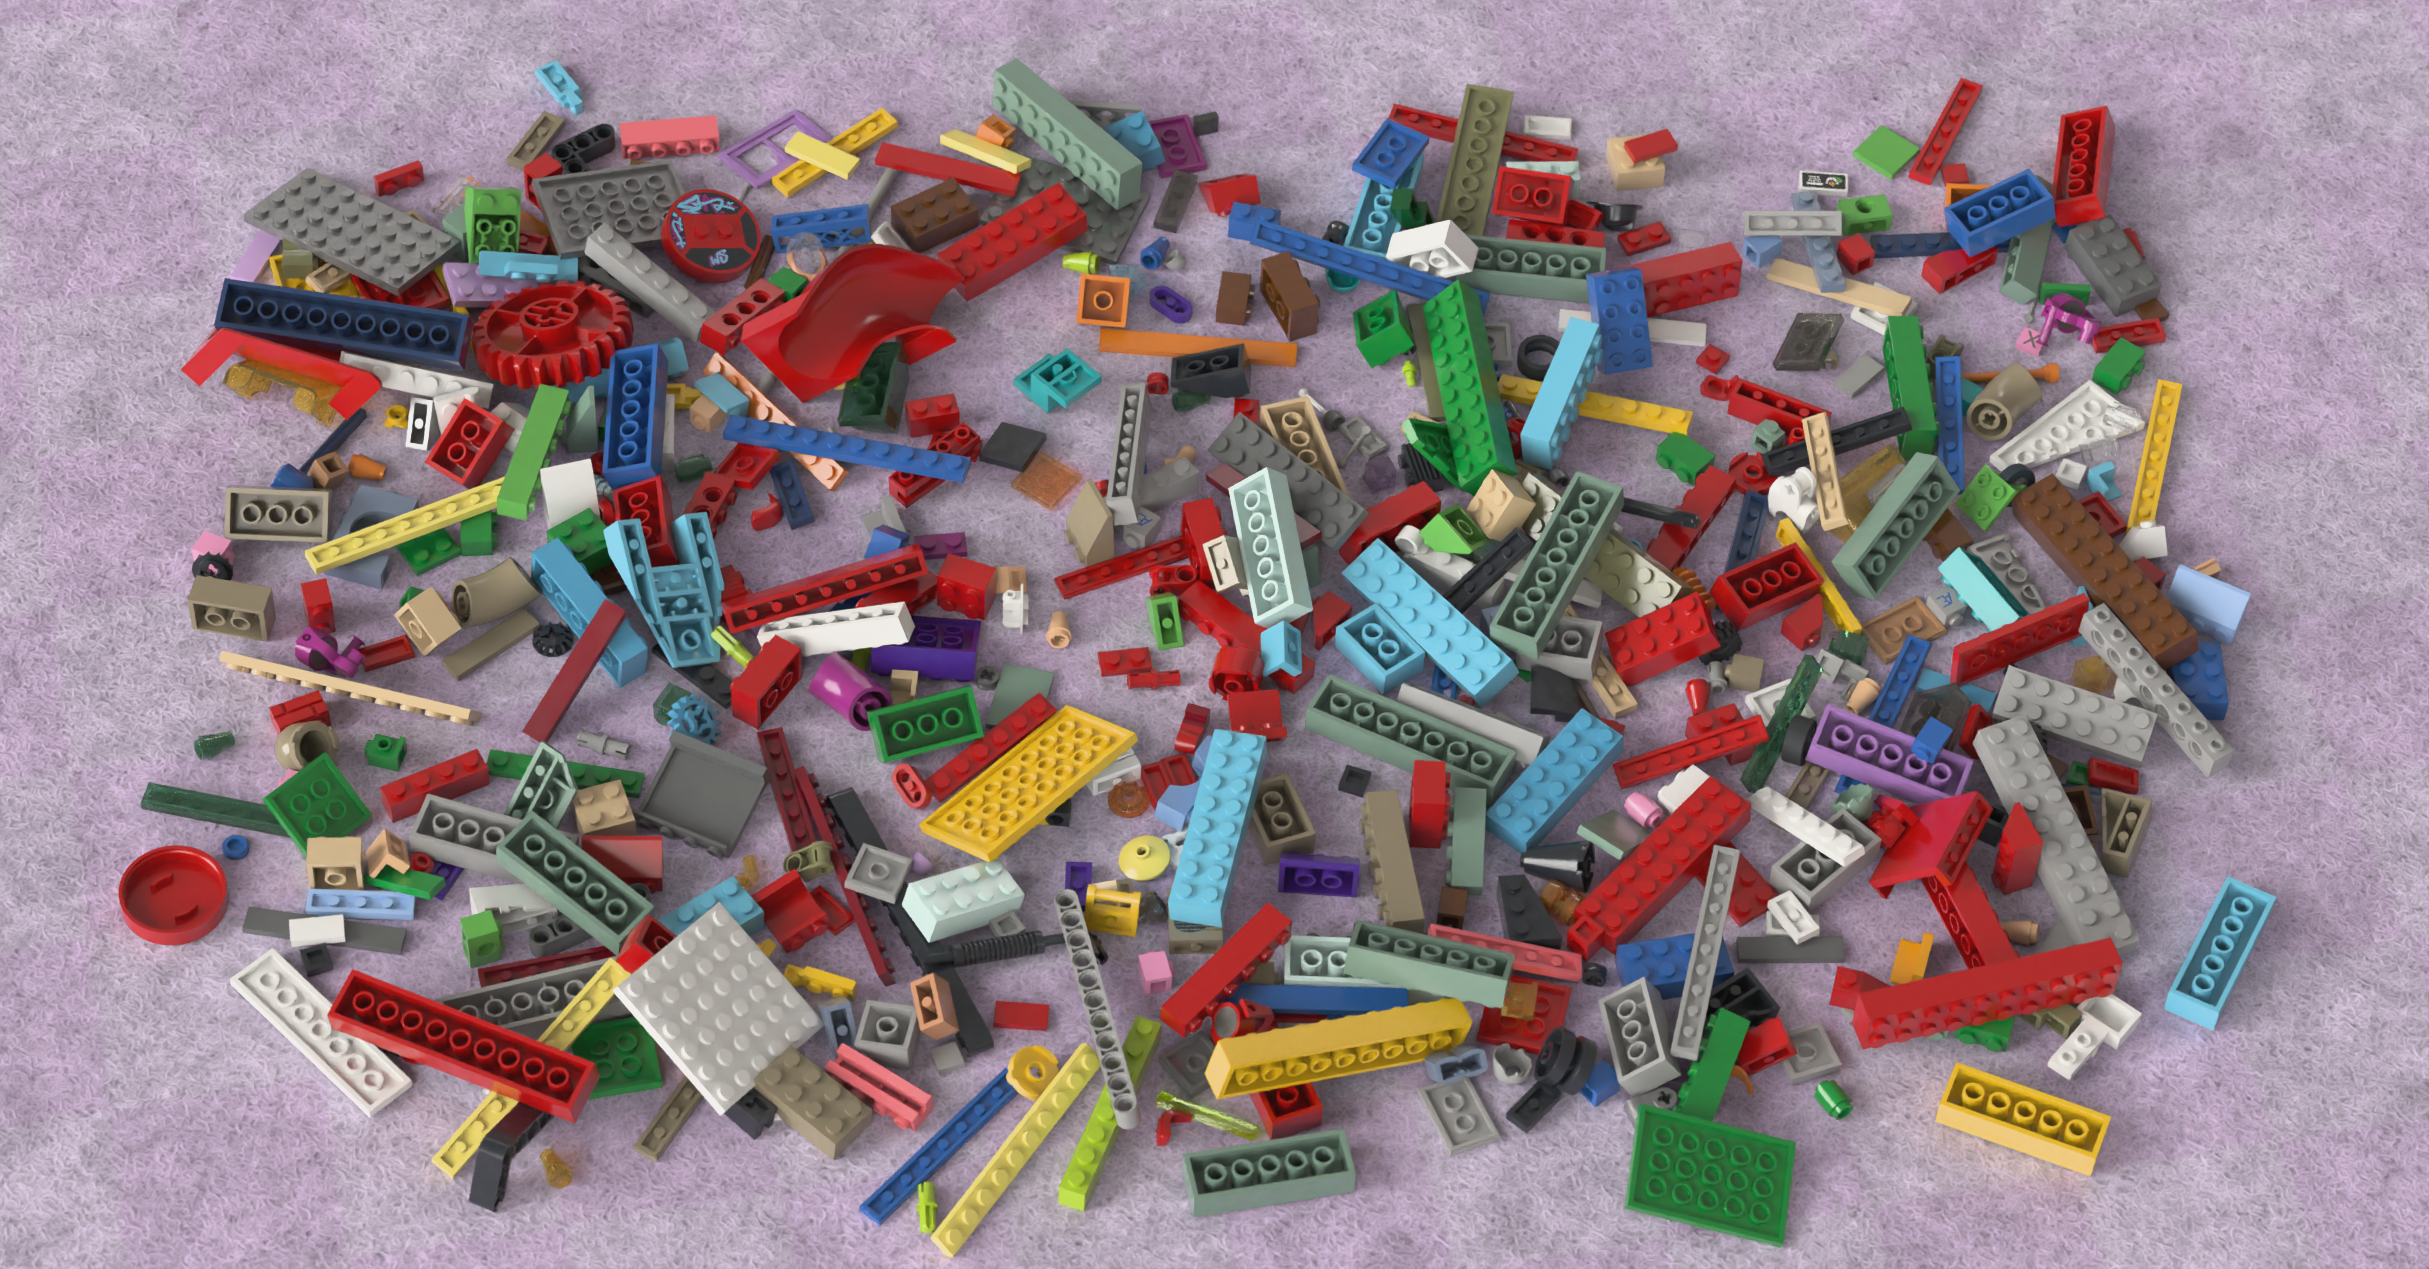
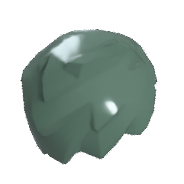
[1830,783,1875,822]

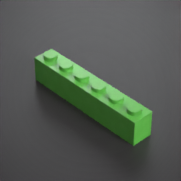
[497,384,573,521]

